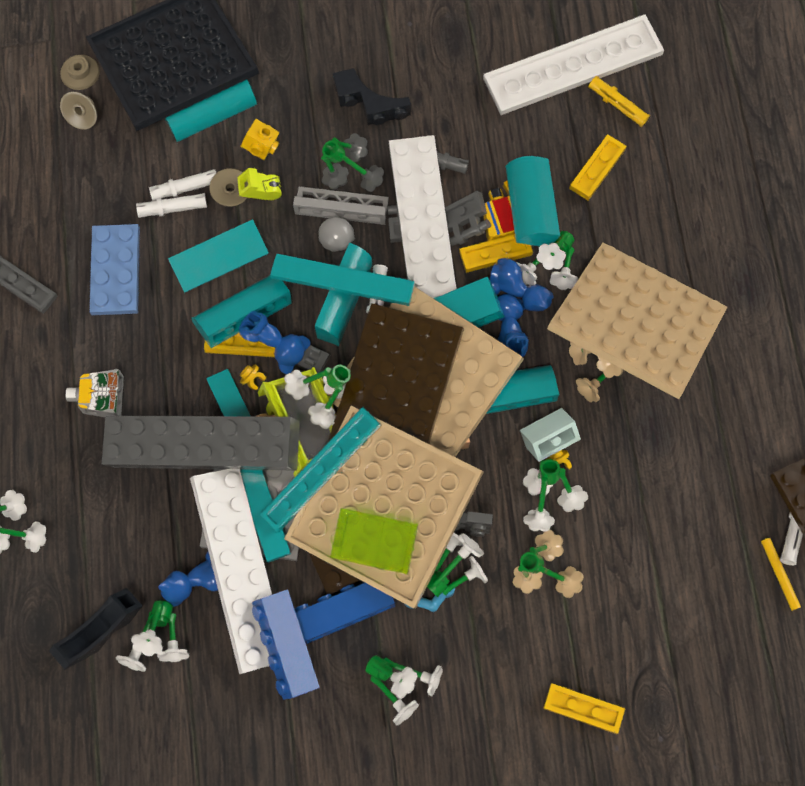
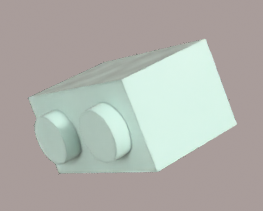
[520,408,581,462]

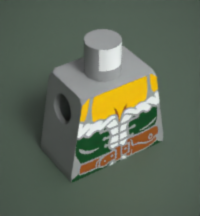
[66,369,124,417]

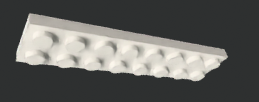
[483,15,664,115]
[389,135,456,299]
[190,469,272,674]

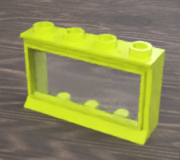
[257,367,336,477]

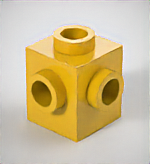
[241,119,280,160]

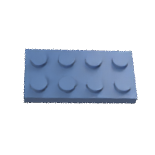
[90,224,140,315]

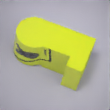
[237,168,282,200]

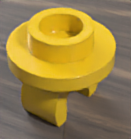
[240,364,266,390]
[546,450,572,469]

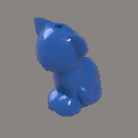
[490,258,554,311]
[497,294,529,357]
[239,311,310,374]
[159,551,218,607]

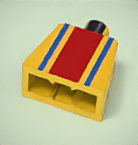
[483,188,515,241]

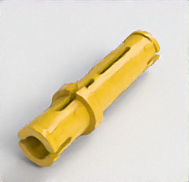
[588,76,650,127]

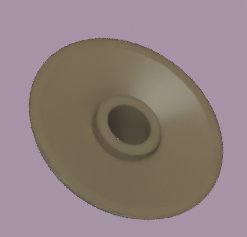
[60,55,100,90]
[60,92,97,129]
[209,168,248,206]

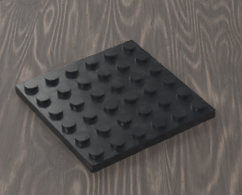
[86,0,259,131]

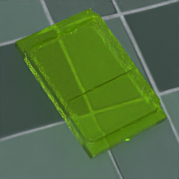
[330,508,419,574]

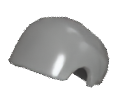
[318,217,355,252]

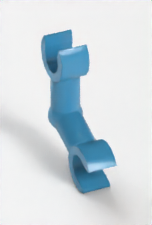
[404,588,455,612]

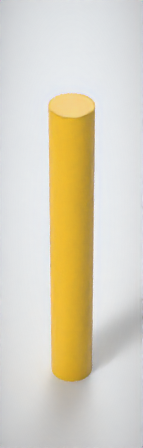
[761,538,801,611]

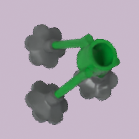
[321,133,384,192]

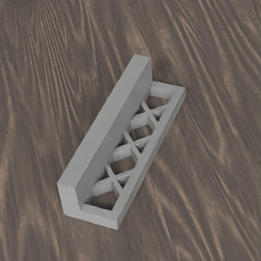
[293,187,389,225]

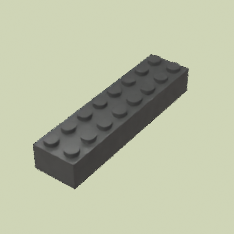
[102,416,300,471]

